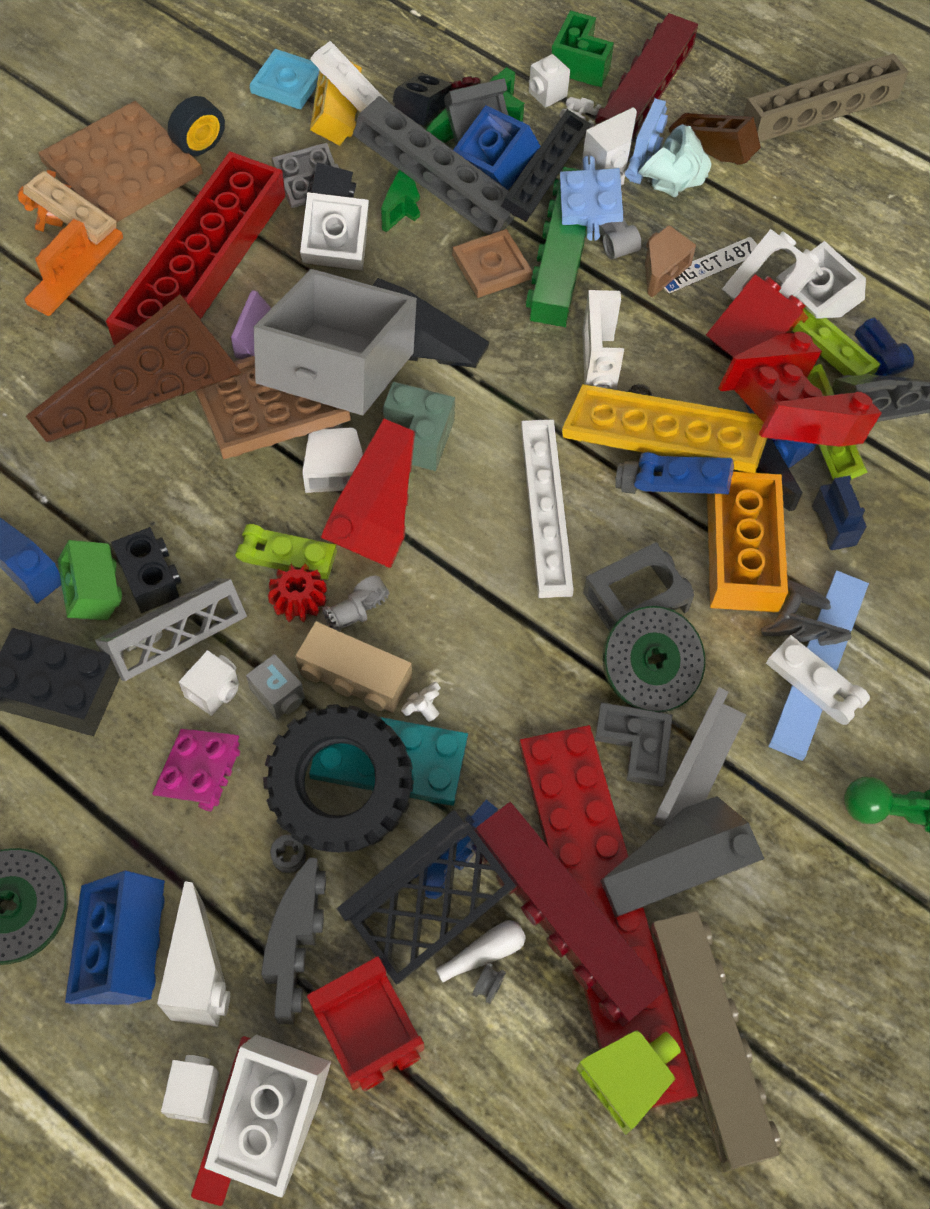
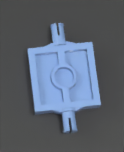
[625,98,668,184]
[560,156,623,241]

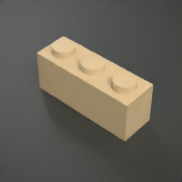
[296,621,412,713]

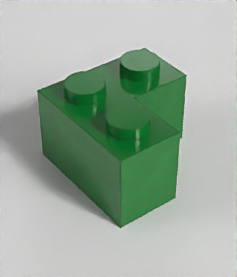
[551,10,614,88]

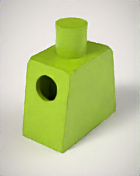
[576,1030,681,1135]

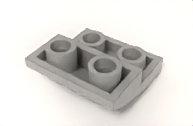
[272,143,339,208]

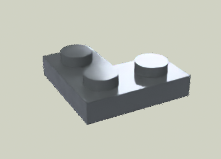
[595,702,673,787]

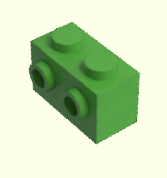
[57,540,122,620]

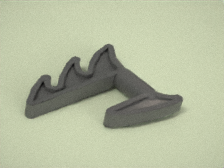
[761,581,852,646]

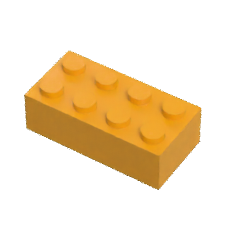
[707,471,788,612]

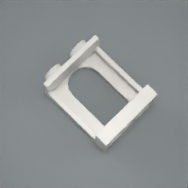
[722,229,823,301]
[582,290,624,390]

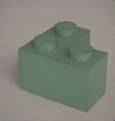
[383,382,455,471]

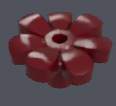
[450,76,481,91]

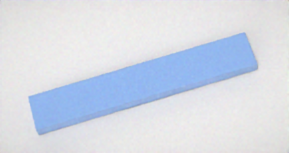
[768,570,869,761]

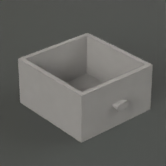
[254,269,417,415]

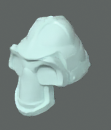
[639,124,712,197]

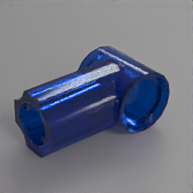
[854,317,914,376]

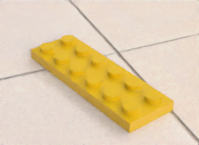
[562,384,767,473]

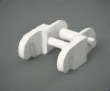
[560,97,601,128]

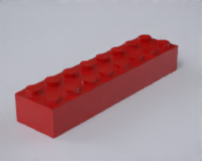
[106,151,286,345]

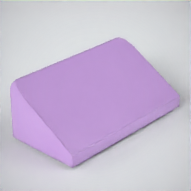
[231,290,272,359]

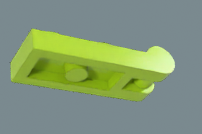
[235,524,337,580]

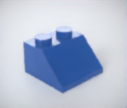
[453,105,541,191]

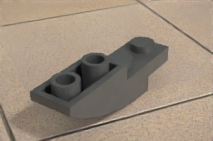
[261,858,326,1025]

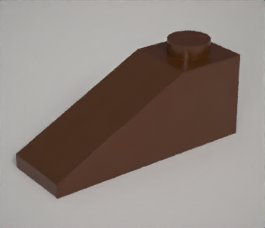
[668,113,761,165]

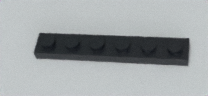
[501,109,591,222]

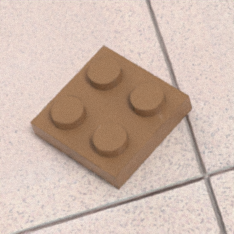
[452,229,533,298]

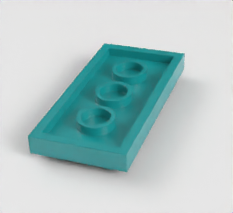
[309,717,468,806]

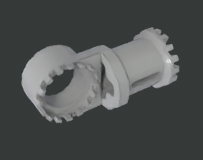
[322,575,390,632]

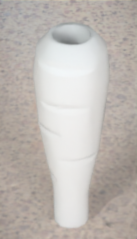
[436,920,526,983]

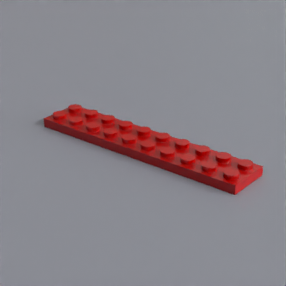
[519,725,698,1109]

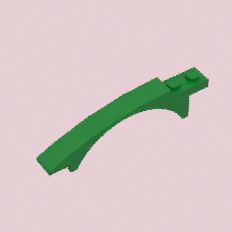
[381,67,525,233]

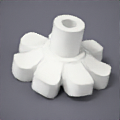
[401,682,441,722]

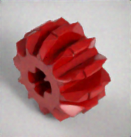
[268,563,327,623]

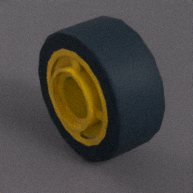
[168,96,225,156]

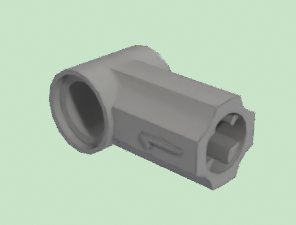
[599,218,641,260]

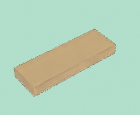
[23,170,117,245]

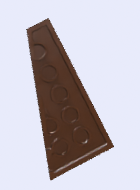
[26,295,243,443]

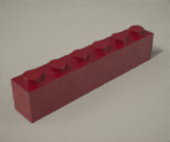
[595,13,698,141]
[471,801,666,1027]

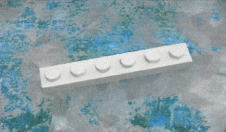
[521,420,574,598]

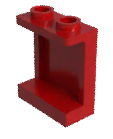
[706,274,808,358]
[306,956,424,1091]

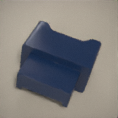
[812,475,867,550]

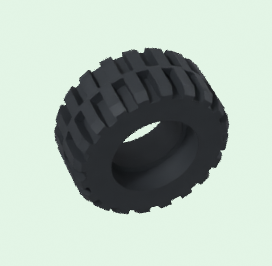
[263,704,414,853]

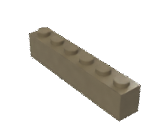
[650,911,781,1172]

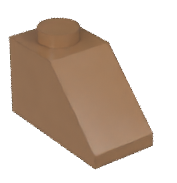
[645,225,696,298]

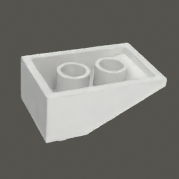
[157,882,230,1027]
[204,1034,331,1198]

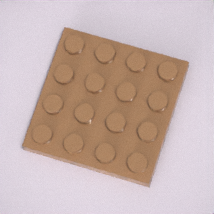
[38,101,203,222]
[195,356,351,460]

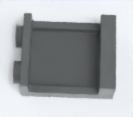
[444,78,508,145]

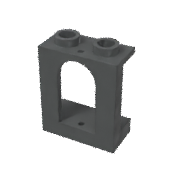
[583,542,694,631]

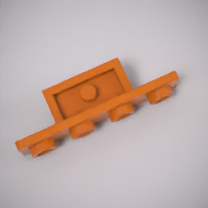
[25,219,123,316]

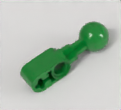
[844,776,930,833]

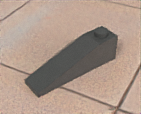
[832,374,930,422]
[600,796,764,917]

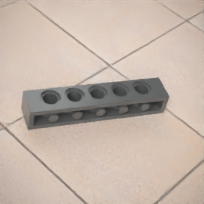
[353,96,515,235]

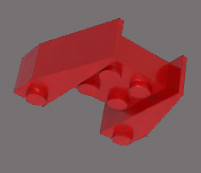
[718,332,882,447]

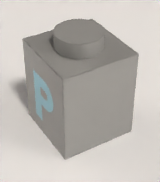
[246,654,305,720]

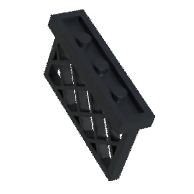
[336,809,519,985]

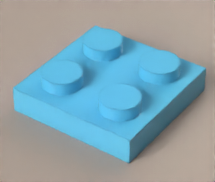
[250,49,319,110]

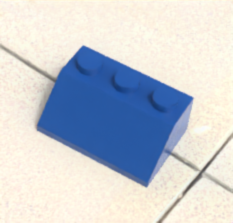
[65,870,165,1005]

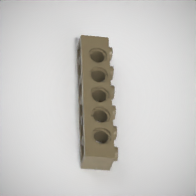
[743,53,909,142]

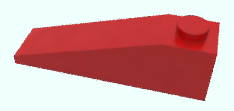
[321,419,415,568]

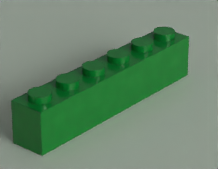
[526,167,587,327]

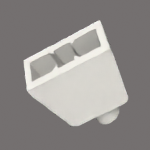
[303,423,363,493]

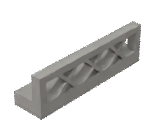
[95,578,247,681]
[652,687,746,828]

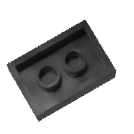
[0,628,120,737]

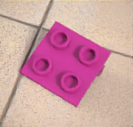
[152,729,240,812]

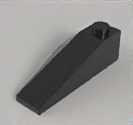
[373,278,489,368]

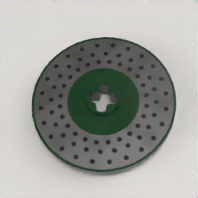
[603,606,705,712]
[0,848,68,965]

